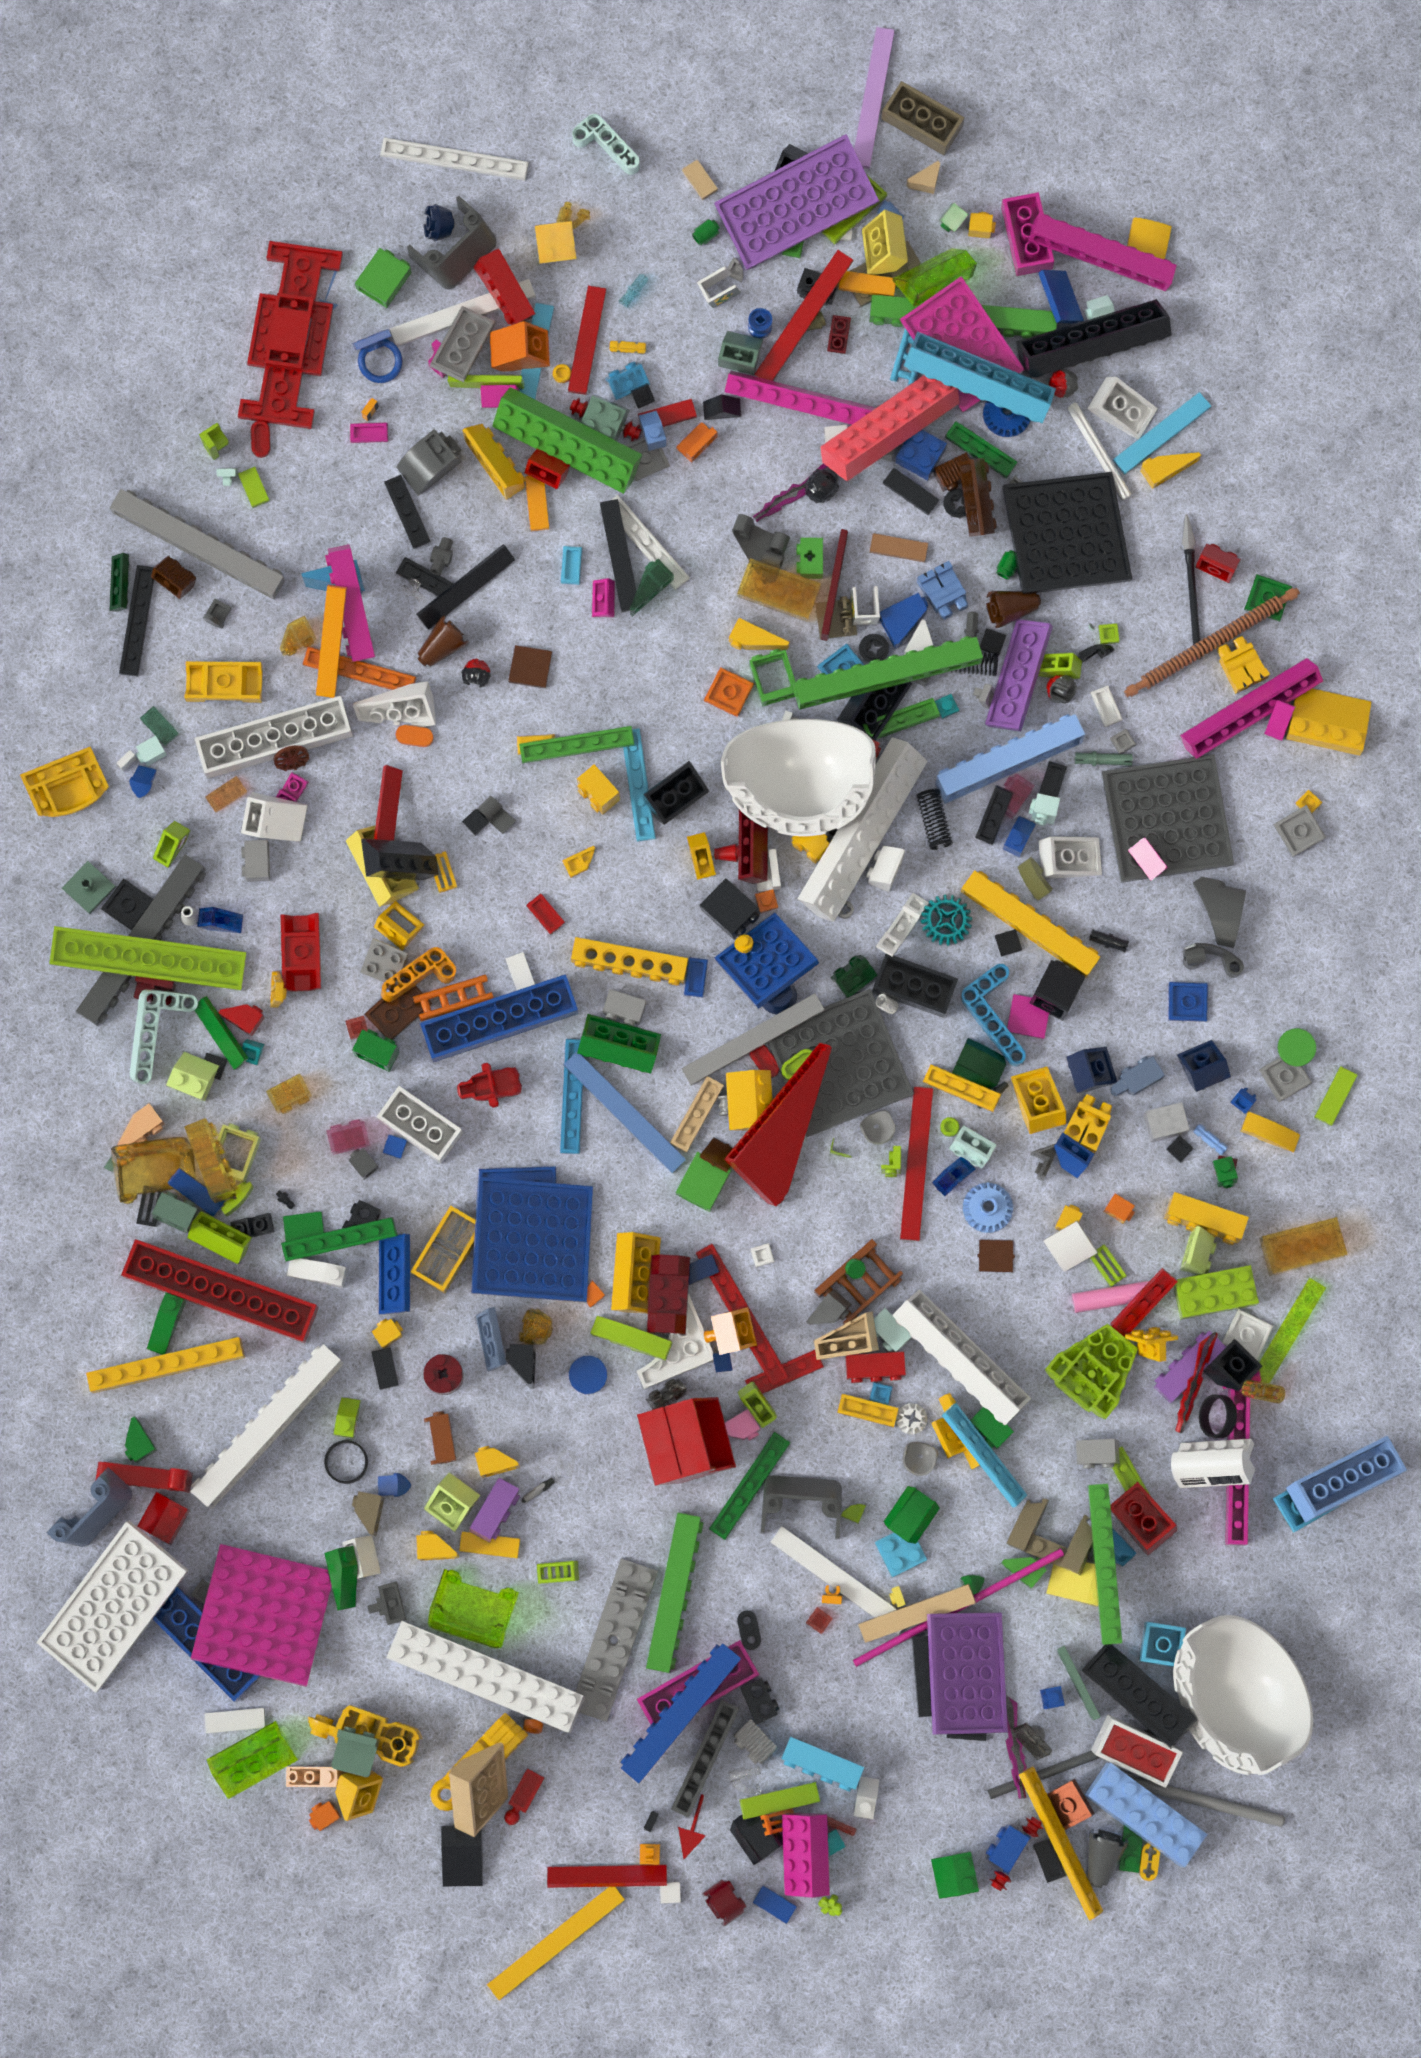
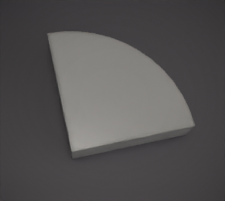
[728,257,743,282]

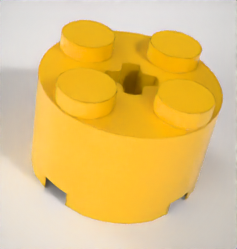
[791,834,832,864]

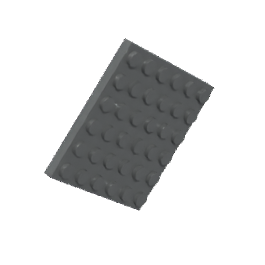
[1101,754,1234,883]
[768,989,914,1137]

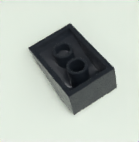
[441,1826,483,1887]

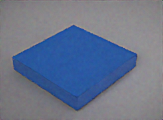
[1168,982,1208,1022]

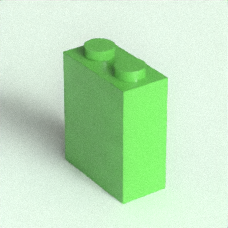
[355,248,412,308]
[676,1151,731,1212]

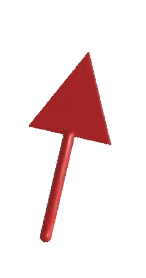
[678,1794,706,1859]

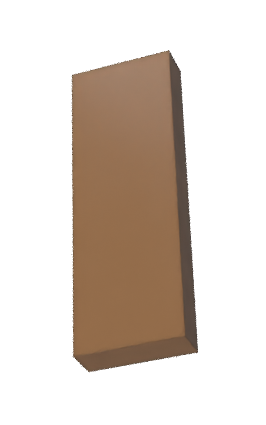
[869,533,928,563]

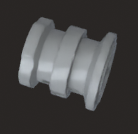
[718,1095,728,1116]

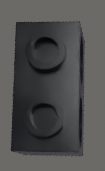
[342,1200,382,1246]
[740,1678,780,1724]

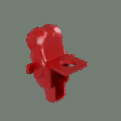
[457,1063,522,1108]

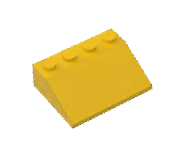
[1286,688,1371,756]

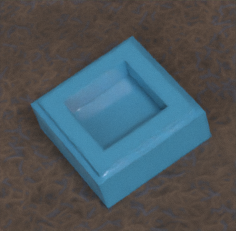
[869,1382,893,1405]

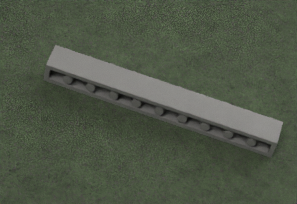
[110,489,285,600]

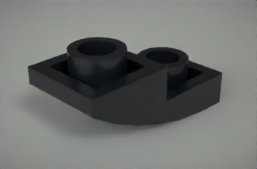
[230,1213,275,1237]

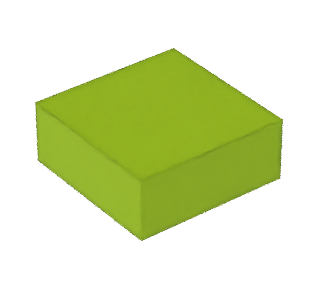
[1098,623,1120,644]

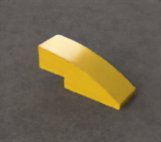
[1240,1111,1300,1153]

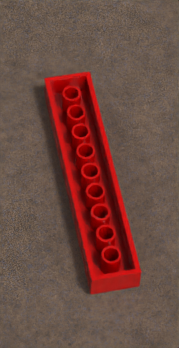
[121,1239,319,1344]

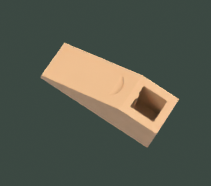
[113,1103,165,1158]
[286,1767,347,1787]

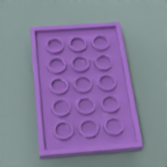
[927,1613,1008,1735]

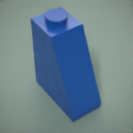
[879,593,928,649]

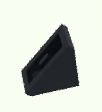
[703,394,741,420]

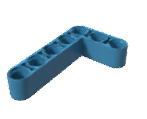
[961,964,1026,1067]

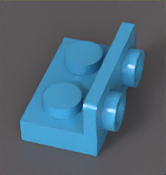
[605,361,650,400]

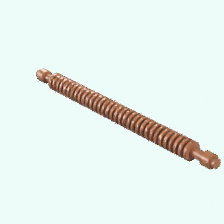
[1124,588,1300,698]

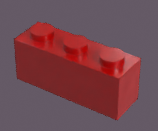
[845,1352,906,1383]

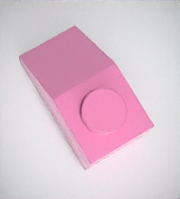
[725,1409,760,1441]

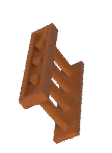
[814,1239,903,1325]

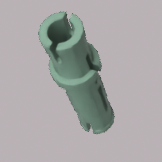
[1074,751,1133,766]

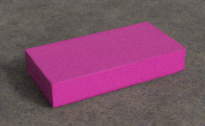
[350,423,388,443]

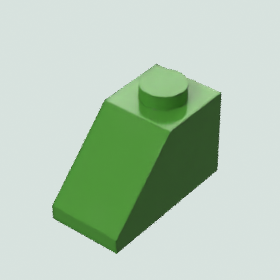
[1001,1557,1047,1589]

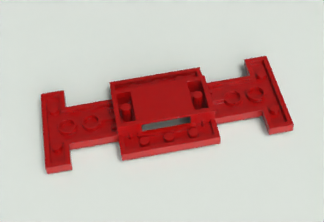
[238,241,343,429]

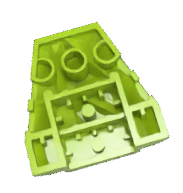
[1045,1324,1138,1420]

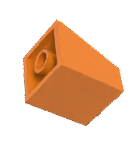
[490,321,550,372]

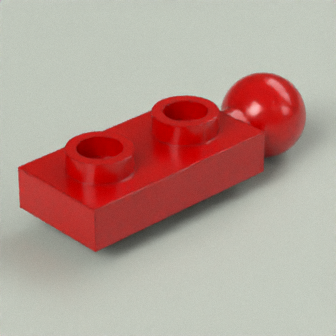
[504,1768,545,1825]

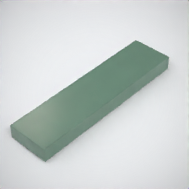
[1057,1645,1100,1721]

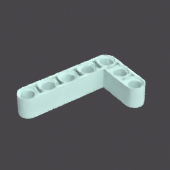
[130,989,198,1084]

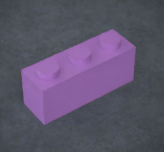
[469,1478,520,1543]

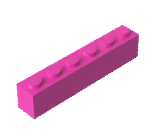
[325,544,375,662]

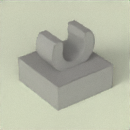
[973,684,995,709]

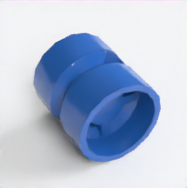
[748,308,772,339]

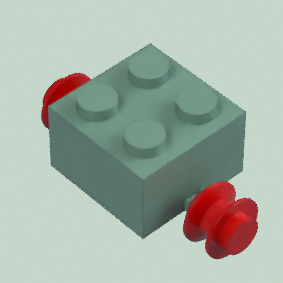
[570,395,642,442]

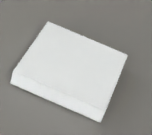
[1222,1309,1273,1360]

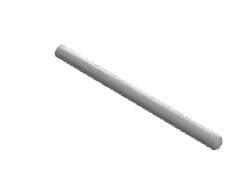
[1128,1775,1285,1827]

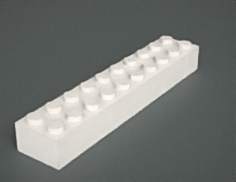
[798,737,928,922]
[190,1344,344,1509]
[386,1621,586,1734]

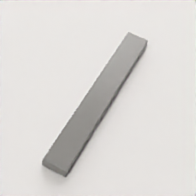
[681,993,825,1086]

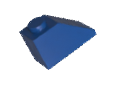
[1003,816,1036,858]
[1054,1132,1094,1179]

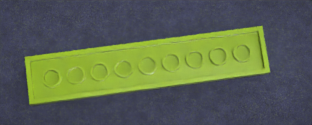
[49,926,246,991]

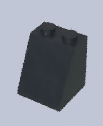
[1030,960,1085,1021]

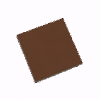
[508,645,552,689]

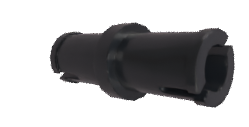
[1089,929,1129,952]

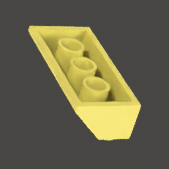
[346,825,419,907]

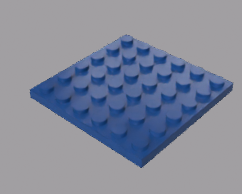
[471,1177,593,1302]

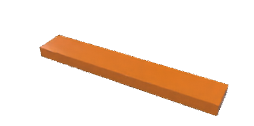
[303,647,416,690]

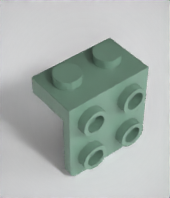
[331,1726,379,1777]

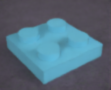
[875,1533,927,1577]

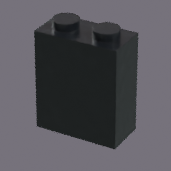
[700,878,760,940]

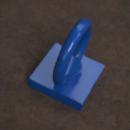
[352,329,403,383]

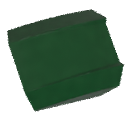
[952,1038,1006,1089]

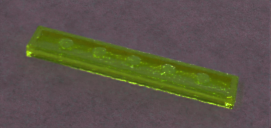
[1259,1278,1326,1387]

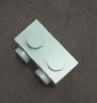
[1029,793,1060,825]
[949,1125,996,1168]

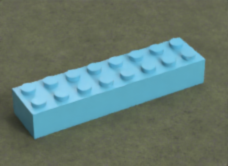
[904,331,1056,423]

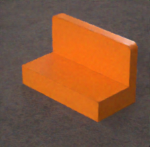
[676,422,718,463]

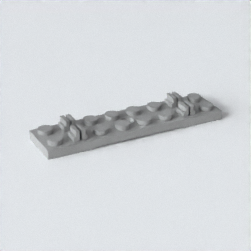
[576,1559,658,1722]

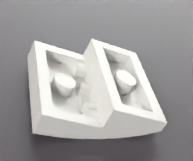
[1044,1221,1098,1272]

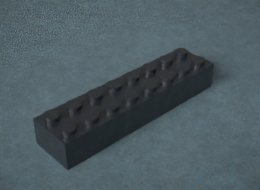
[1016,299,1172,378]

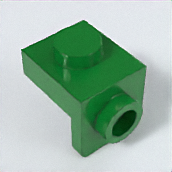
[1212,1156,1238,1188]

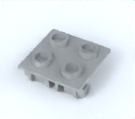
[360,938,408,986]

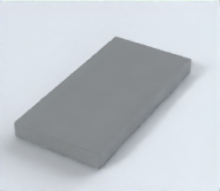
[430,306,496,382]

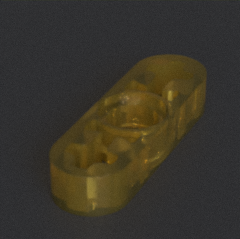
[1242,1380,1285,1403]

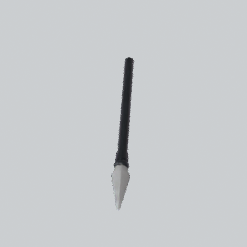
[1182,514,1202,660]

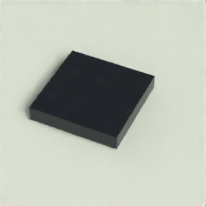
[101,878,153,931]

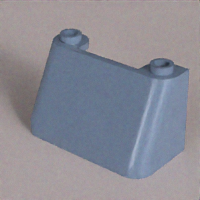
[46,1467,133,1547]

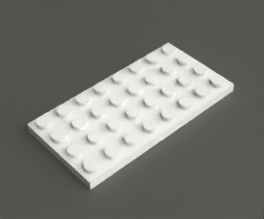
[36,1521,189,1693]

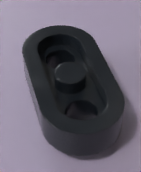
[737,1610,761,1650]

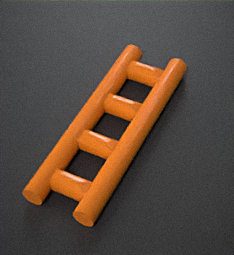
[413,974,494,1021]

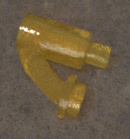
[556,202,591,229]

